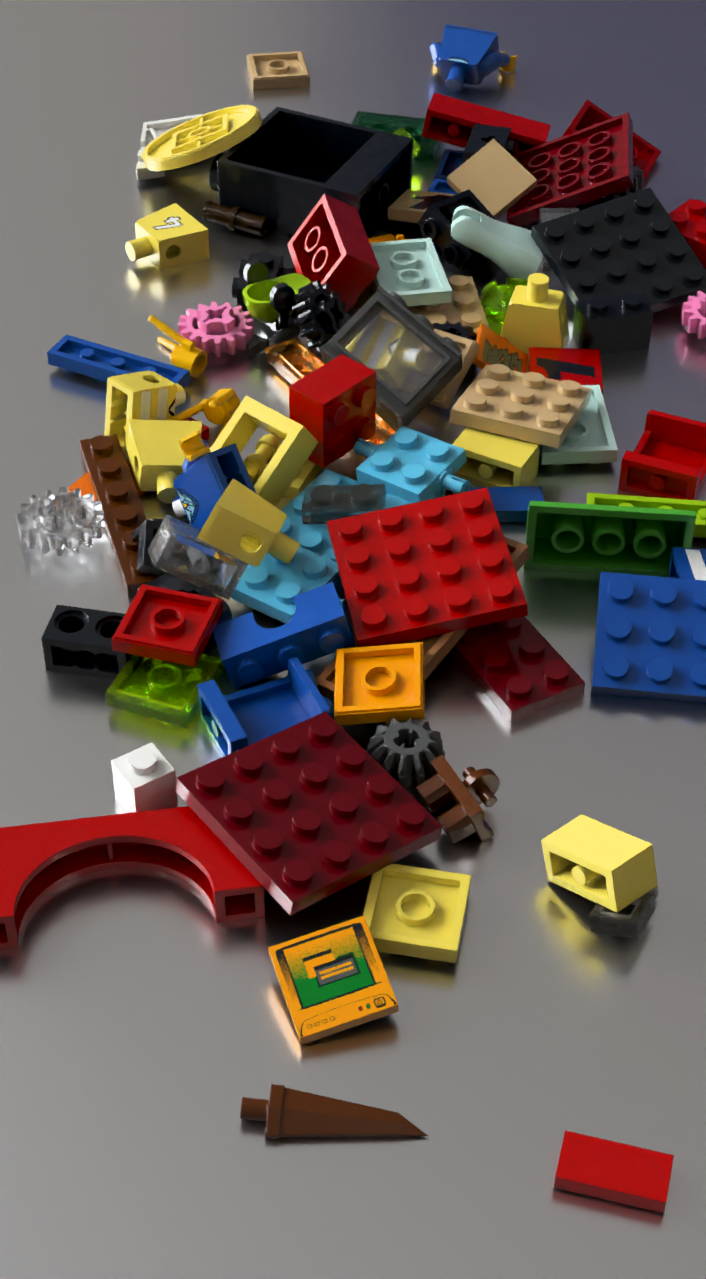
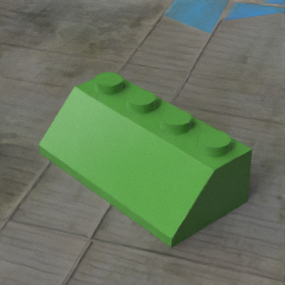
[524,501,696,577]

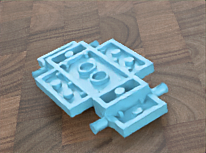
[228,426,471,624]

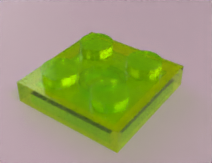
[106,654,223,728]

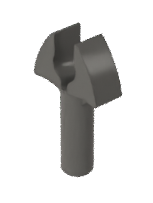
[249,323,301,365]

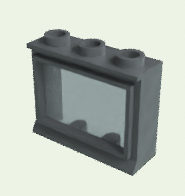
[320,286,462,428]

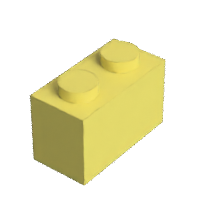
[452,427,540,487]
[541,814,658,913]

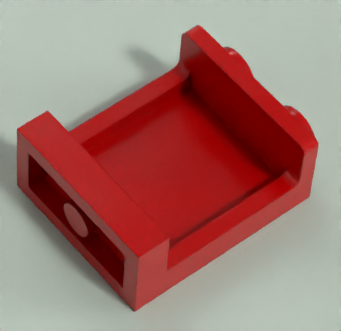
[618,410,706,500]

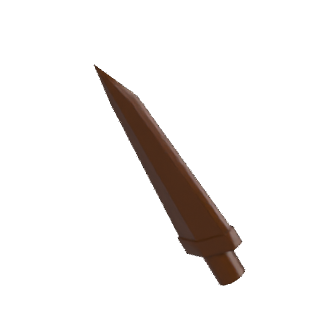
[240,1084,428,1139]

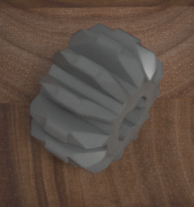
[368,717,445,790]

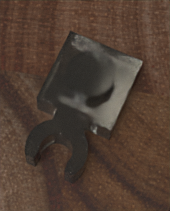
[589,874,659,939]

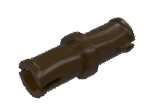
[202,201,269,238]

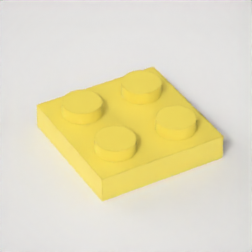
[363,863,471,963]

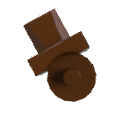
[416,755,500,844]

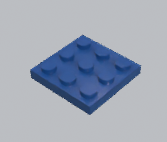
[591,571,706,704]

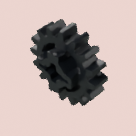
[292,280,352,356]

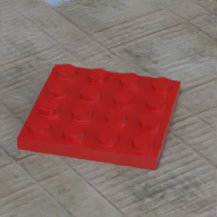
[327,487,528,647]

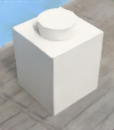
[111,742,178,813]

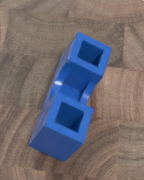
[213,582,356,690]

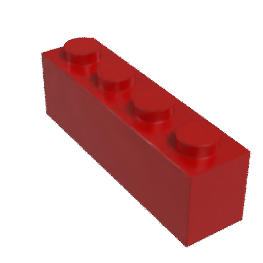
[421,93,551,154]

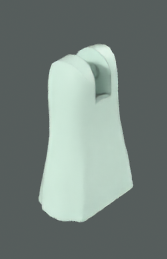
[451,205,543,285]

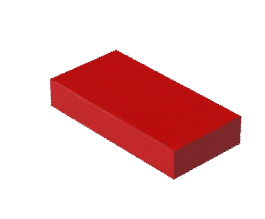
[554,1130,674,1213]

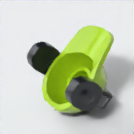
[242,259,313,331]

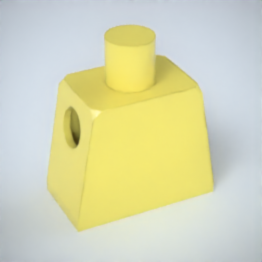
[500,273,569,354]
[126,419,202,504]
[197,478,301,567]

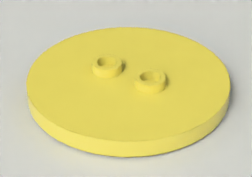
[142,105,262,171]

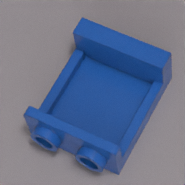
[197,656,334,757]

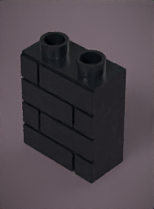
[209,107,413,238]

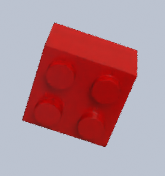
[289,354,377,468]

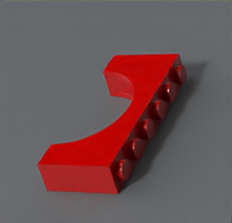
[0,806,265,950]

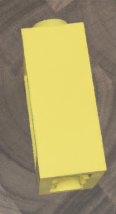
[210,396,319,507]

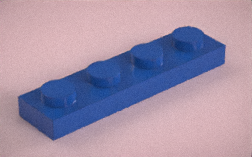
[47,335,190,389]

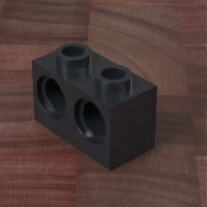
[41,605,139,681]

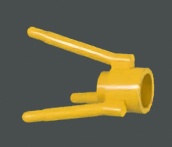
[148,315,208,378]
[167,388,240,443]

